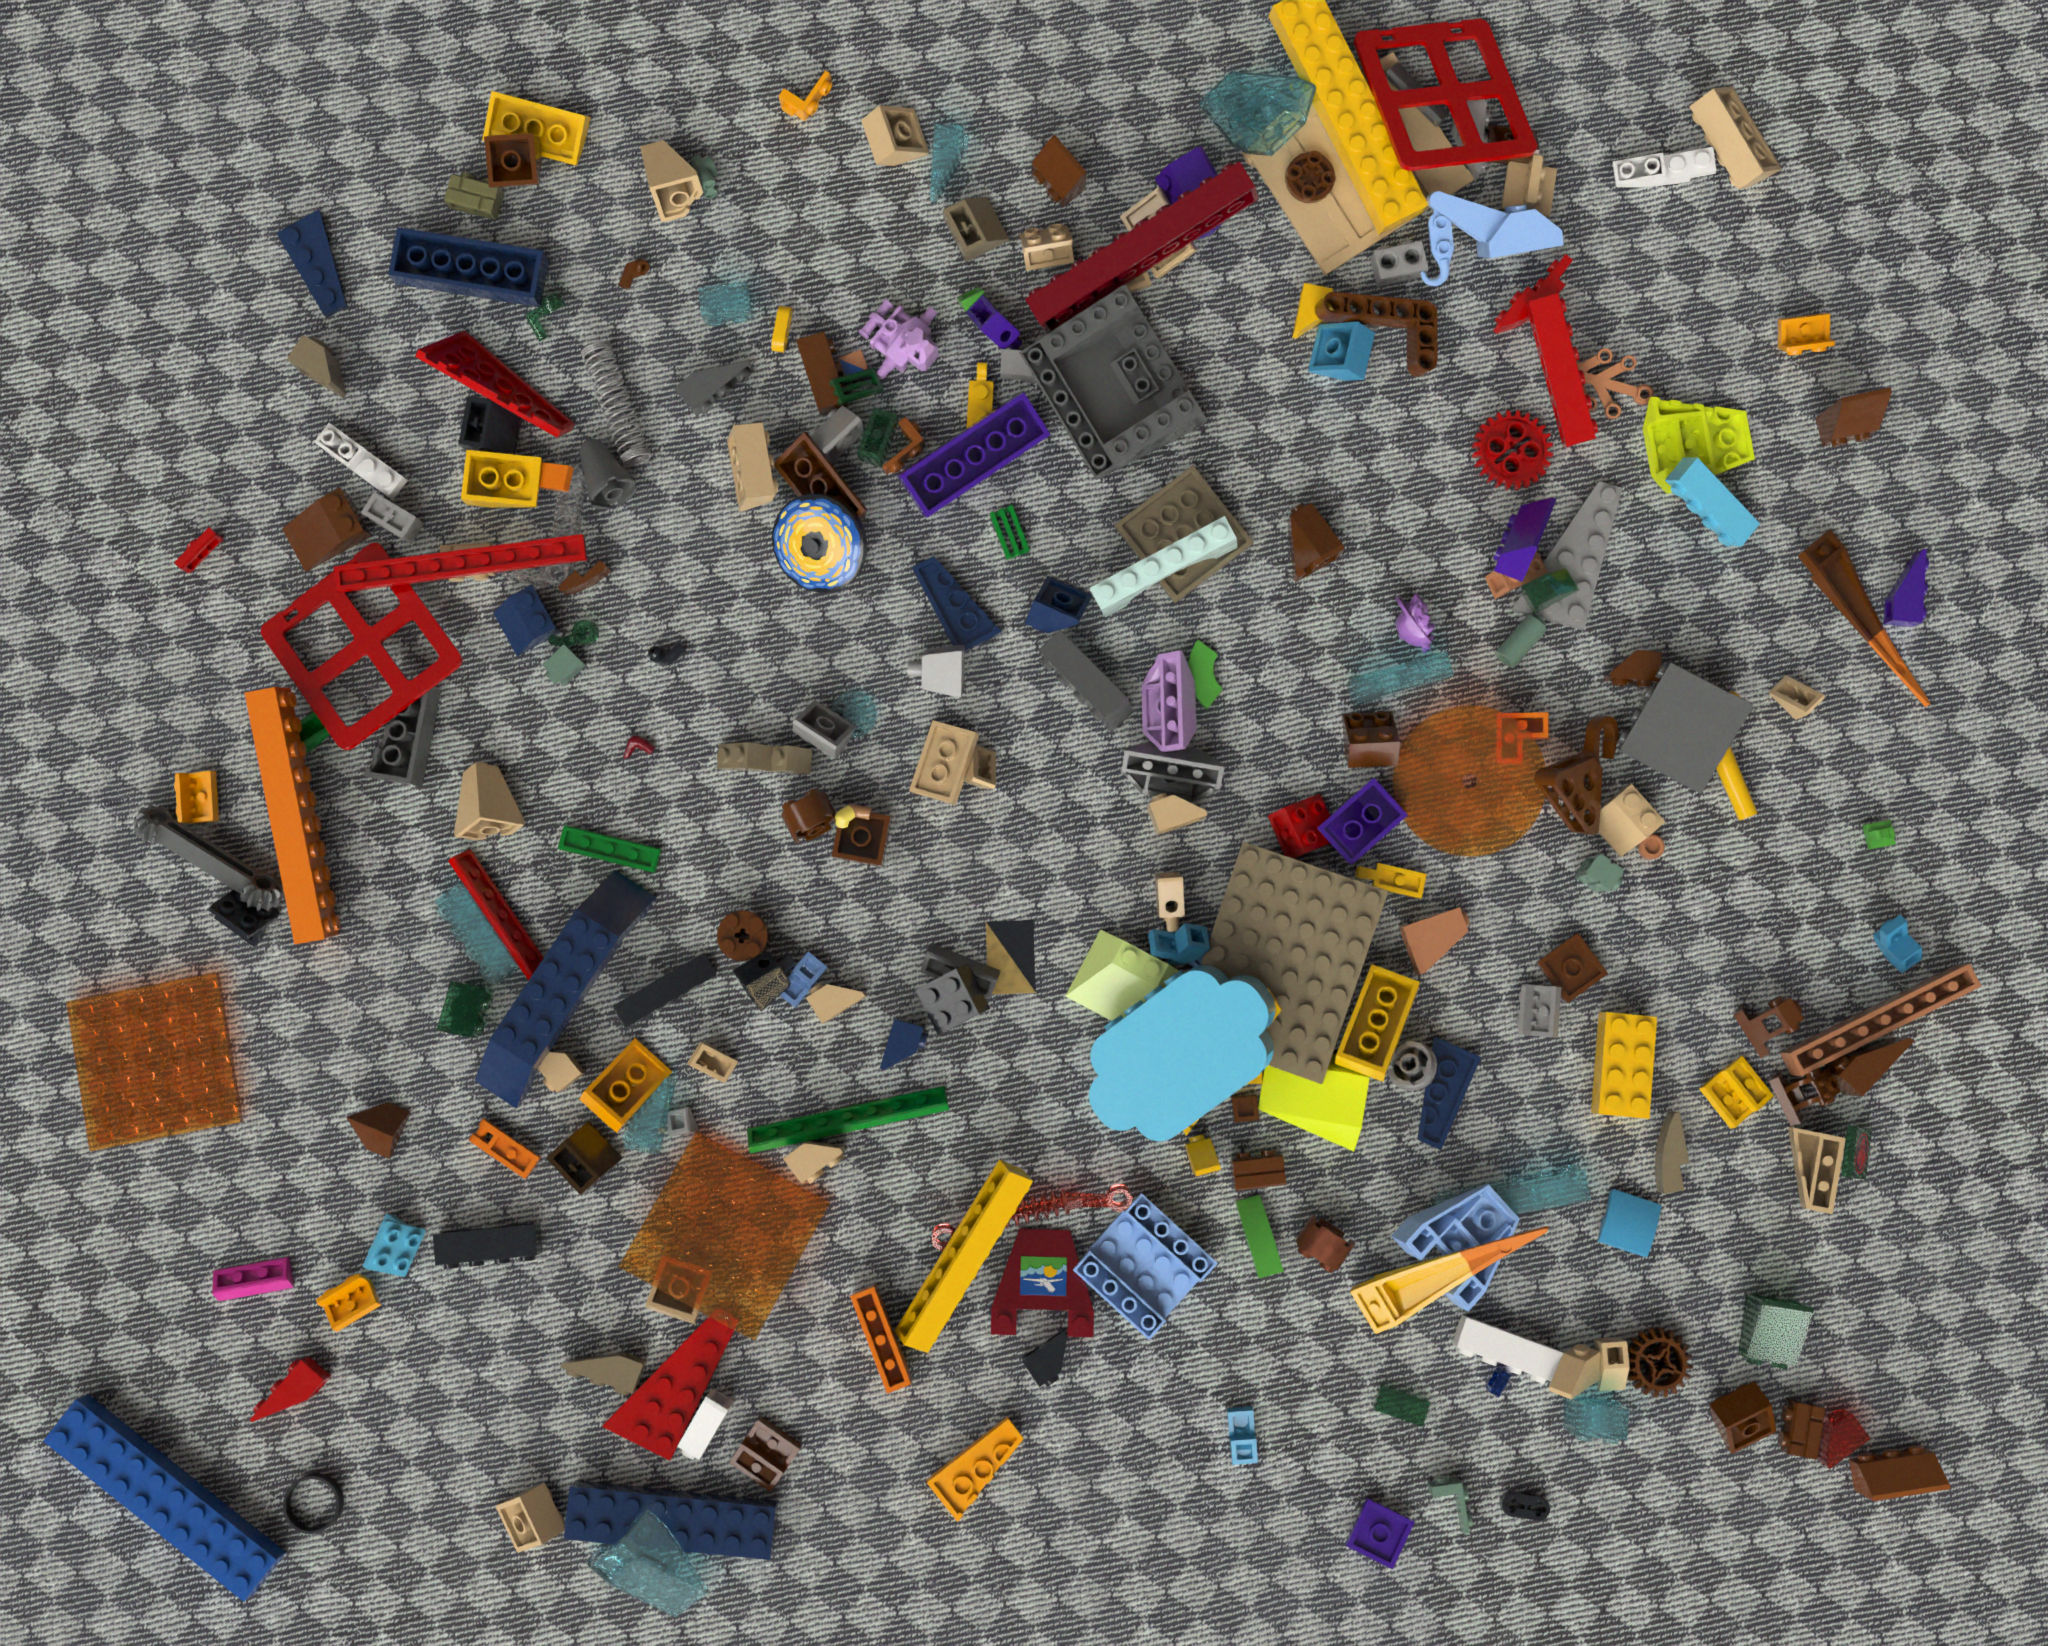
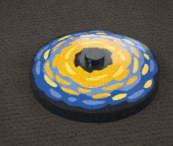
[772,492,867,593]

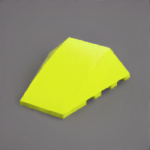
[1643,397,1755,494]
[1258,1054,1370,1152]

